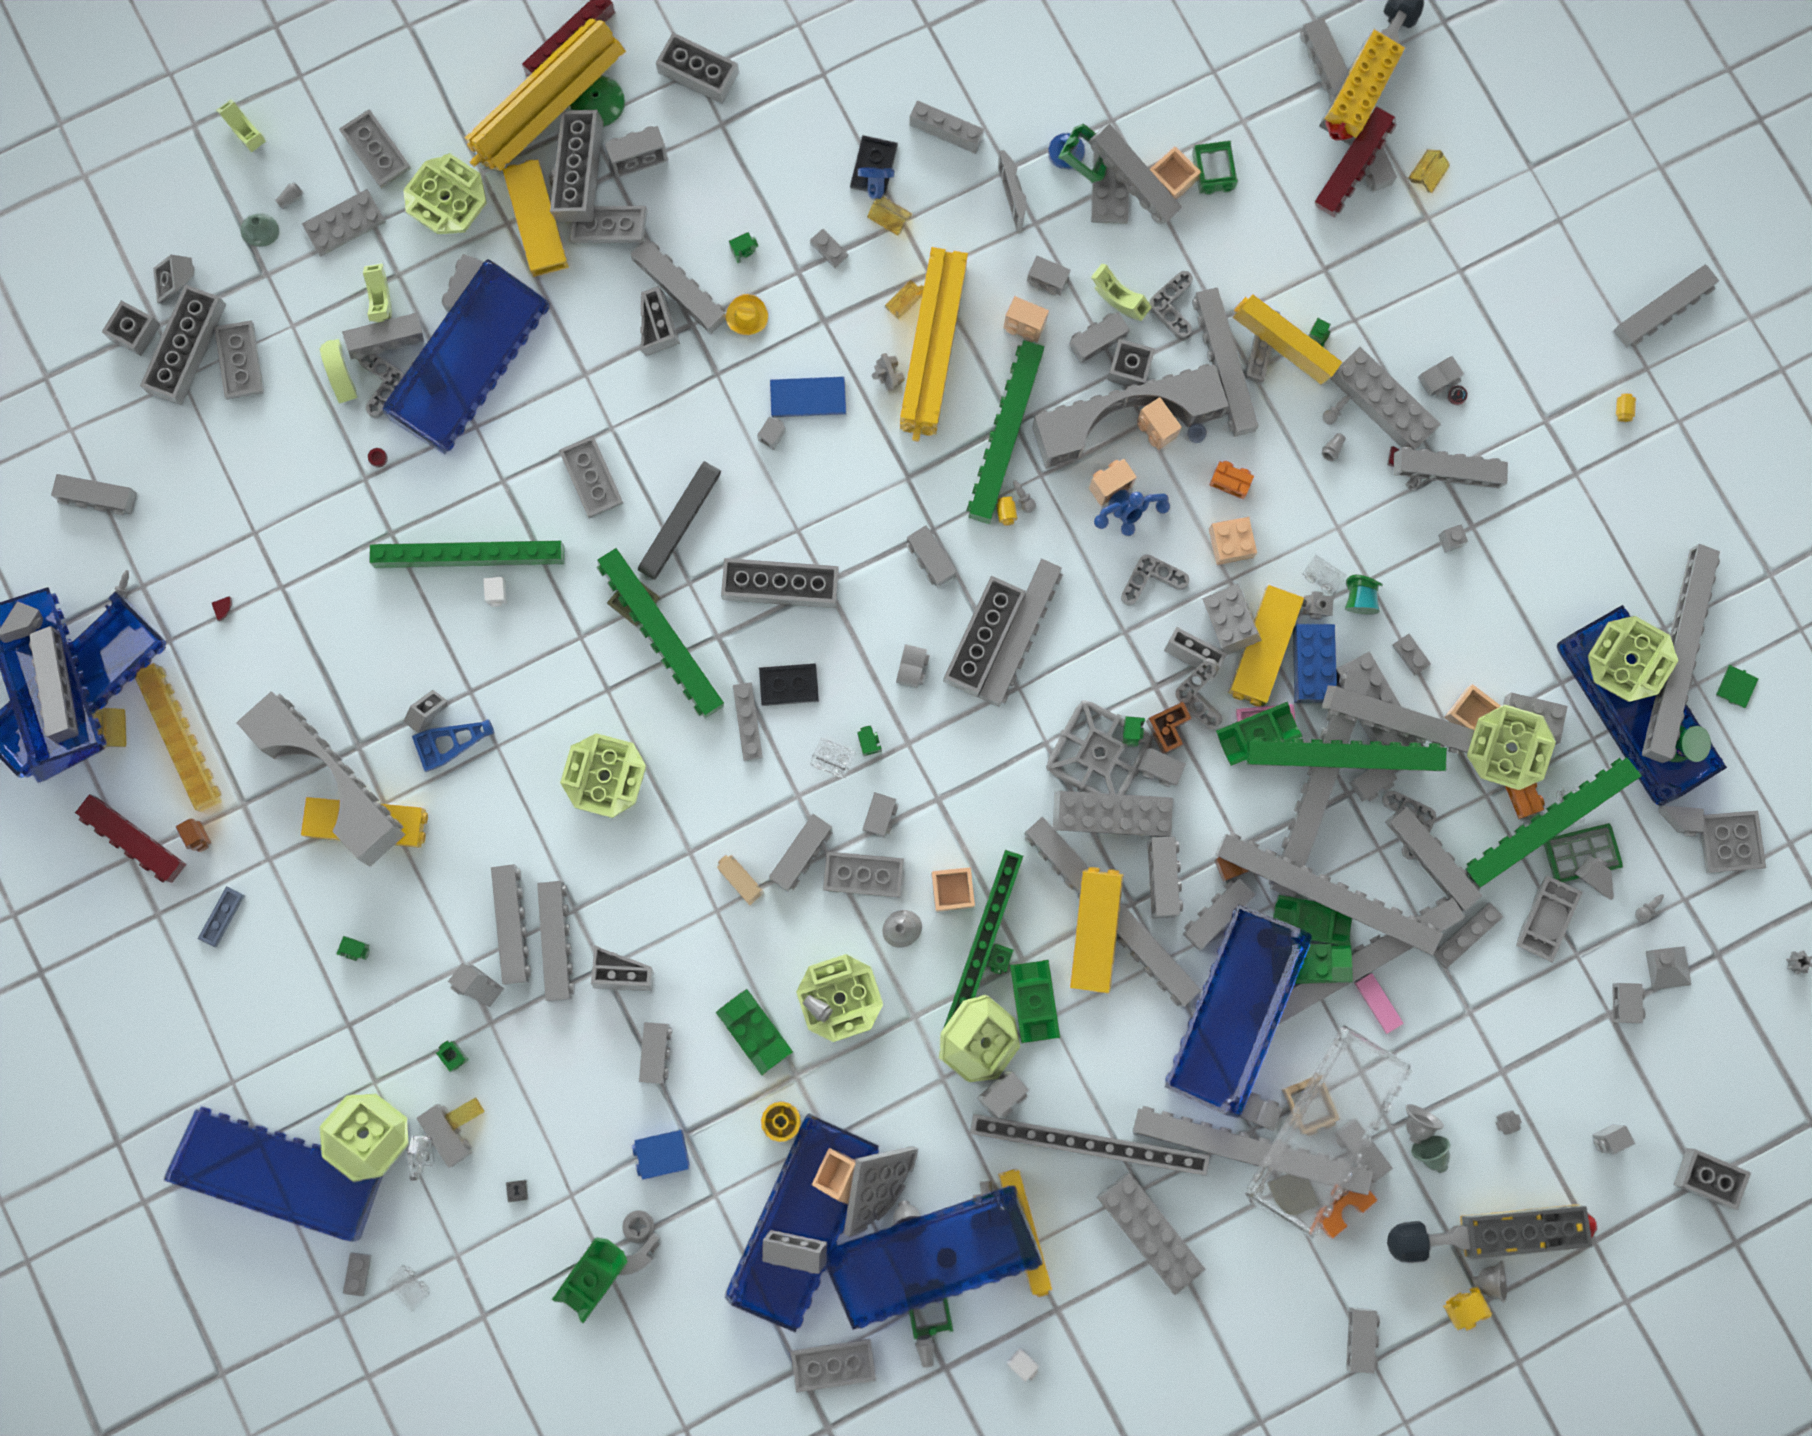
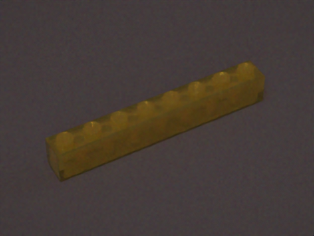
[133,663,222,812]

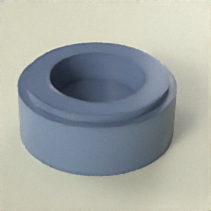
[1187,424,1207,443]

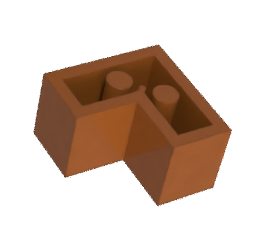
[1146,702,1192,754]

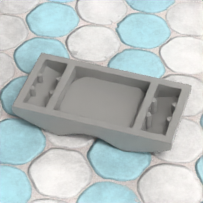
[997,150,1026,233]
[1516,875,1583,963]

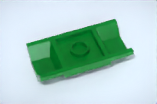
[1216,701,1303,766]
[1272,895,1352,945]
[1272,944,1353,984]
[1010,959,1060,1043]
[716,989,793,1076]
[552,1237,628,1324]

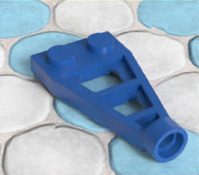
[412,719,495,772]

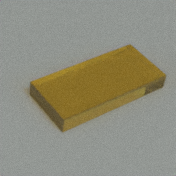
[444,1097,485,1131]

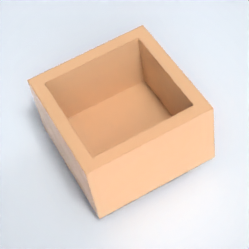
[1150,146,1201,200]
[1004,296,1049,343]
[1137,397,1182,450]
[1089,459,1137,507]
[1209,517,1257,565]
[1444,684,1501,737]
[931,867,975,912]
[812,1148,856,1204]

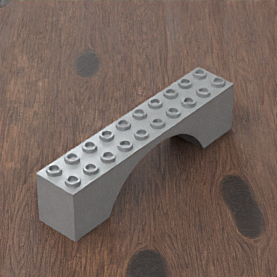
[1032,364,1229,469]
[236,691,406,867]

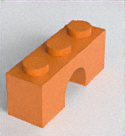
[1313,1190,1378,1239]

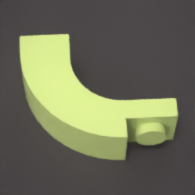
[216,99,266,153]
[363,263,392,322]
[1091,263,1152,321]
[319,339,357,404]

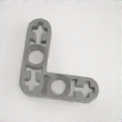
[1149,271,1193,340]
[357,354,406,418]
[1121,554,1190,606]
[1175,658,1223,729]
[1382,791,1436,860]

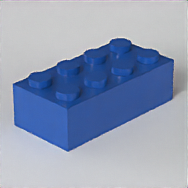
[1293,624,1337,703]

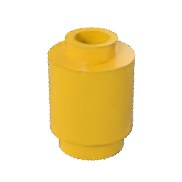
[1615,393,1636,422]
[996,496,1018,526]

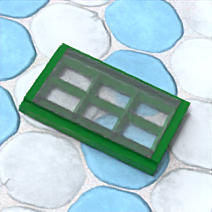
[1544,823,1623,882]

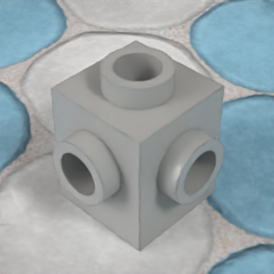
[1302,591,1334,619]

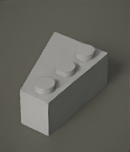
[640,286,680,356]
[591,945,654,991]
[448,962,504,1007]

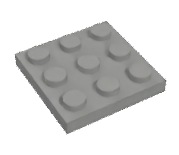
[1701,811,1766,873]

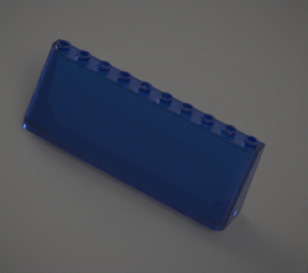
[382,259,550,455]
[0,587,107,783]
[0,591,166,778]
[1557,605,1727,806]
[1164,904,1312,1118]
[163,1106,383,1242]
[725,1113,879,1333]
[826,1185,1043,1330]

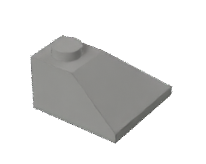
[153,254,195,304]
[1645,946,1692,990]

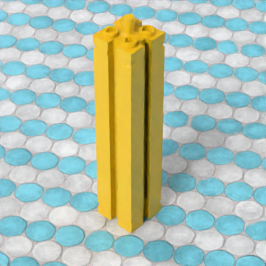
[464,19,626,171]
[900,247,968,442]

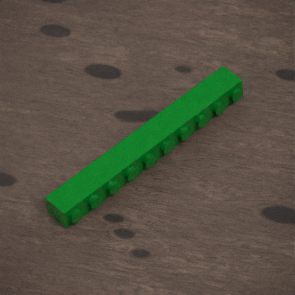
[966,340,1045,524]
[369,540,564,568]
[596,548,724,719]
[1247,737,1447,772]
[1465,757,1641,888]
[943,849,1024,1029]

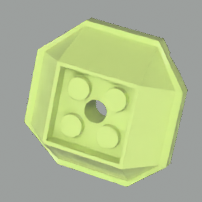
[403,153,487,234]
[1588,616,1679,702]
[1467,704,1556,790]
[560,733,647,818]
[796,954,883,1042]
[939,995,1020,1082]
[319,1094,409,1182]

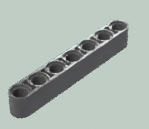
[638,461,721,580]

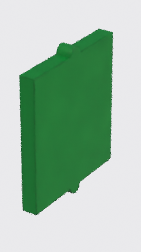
[1716,665,1759,708]

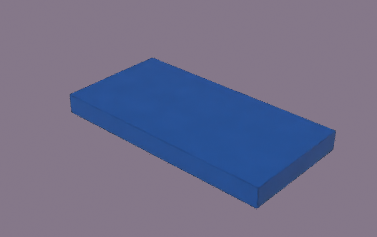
[770,376,846,417]

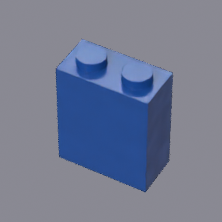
[632,1129,691,1180]

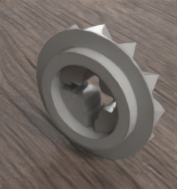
[622,1210,655,1243]

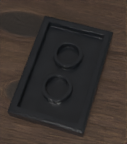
[850,135,898,196]
[759,663,819,706]

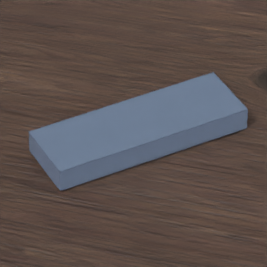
[197,886,245,948]

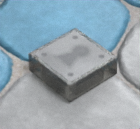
[506,1179,529,1202]

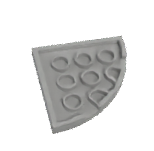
[844,1146,918,1237]

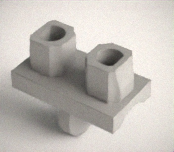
[872,353,905,392]

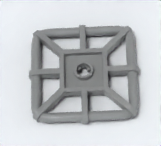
[1046,700,1153,795]

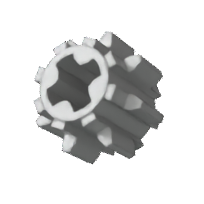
[1786,951,1812,975]
[1495,1110,1522,1135]

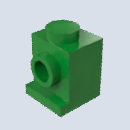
[729,232,759,263]
[1308,318,1331,347]
[1122,716,1145,747]
[857,725,882,757]
[336,936,370,961]
[987,943,1014,975]
[436,1040,469,1072]

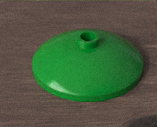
[570,75,625,127]

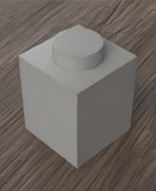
[757,417,786,450]
[1438,524,1468,553]

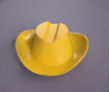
[726,294,768,335]

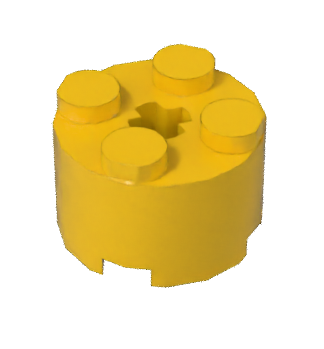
[761,1101,801,1142]
[1443,1287,1492,1331]

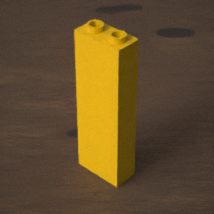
[502,159,569,277]
[1233,294,1342,384]
[1228,585,1304,707]
[301,797,428,848]
[1070,867,1124,993]
[998,1168,1052,1297]

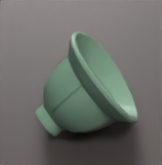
[240,213,279,247]
[1411,1135,1451,1173]

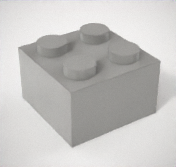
[101,300,160,356]
[1107,339,1155,386]

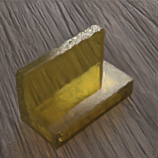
[1408,149,1450,193]
[867,196,912,236]
[885,280,924,320]
[94,708,126,749]

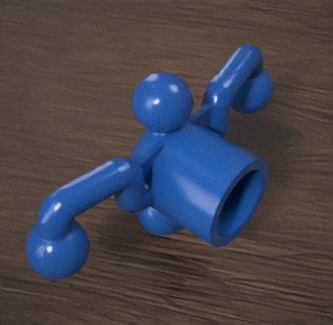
[1094,490,1170,536]

